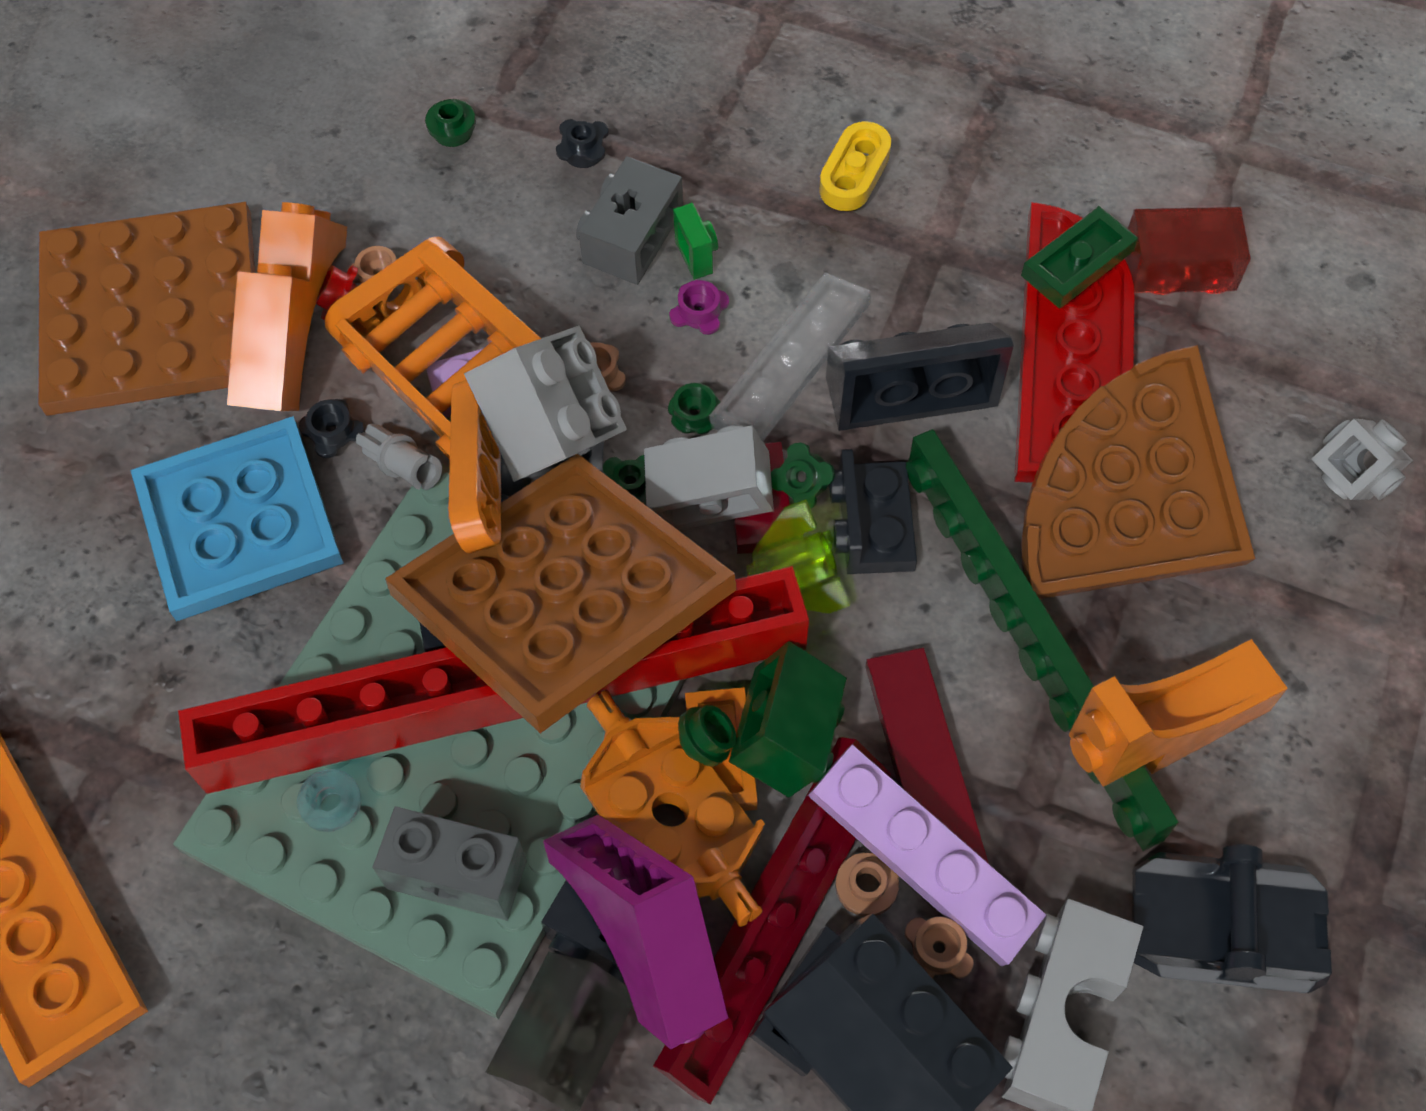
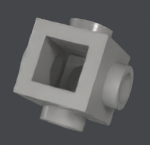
[1311,419,1413,500]

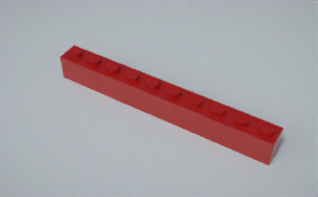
[178,566,809,794]

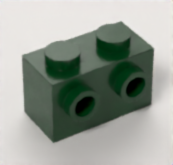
[729,641,847,798]

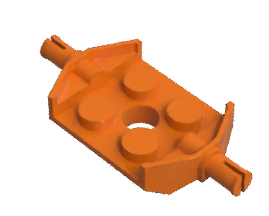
[580,691,765,927]

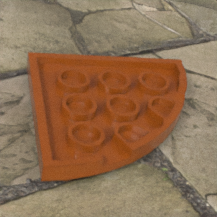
[1022,345,1255,599]

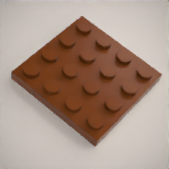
[38,202,255,416]
[385,453,736,734]

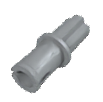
[356,424,442,490]

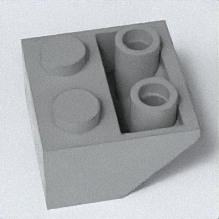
[464,325,627,482]

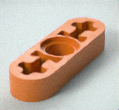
[325,237,465,347]

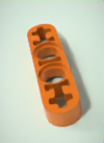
[448,380,501,554]

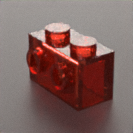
[1126,207,1251,295]

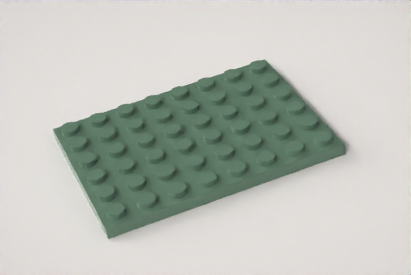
[173,464,686,1019]

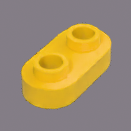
[819,121,891,211]

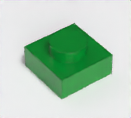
[673,203,718,280]

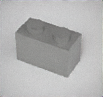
[644,425,774,530]

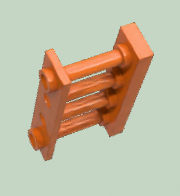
[335,242,541,460]

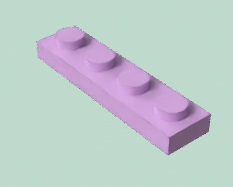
[808,745,1046,966]

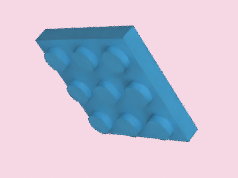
[130,416,344,622]

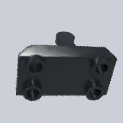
[1132,844,1332,993]

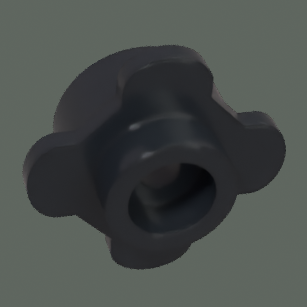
[556,119,609,168]
[299,399,365,458]

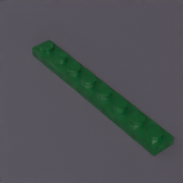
[906,429,1179,852]

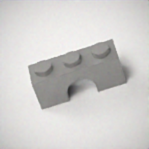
[1002,898,1143,1111]

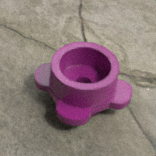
[669,280,729,335]

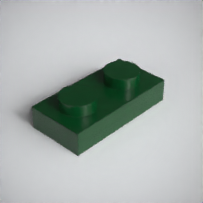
[1021,206,1138,309]

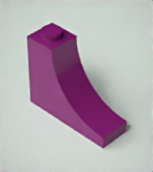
[543,815,728,1049]

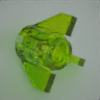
[747,499,851,614]

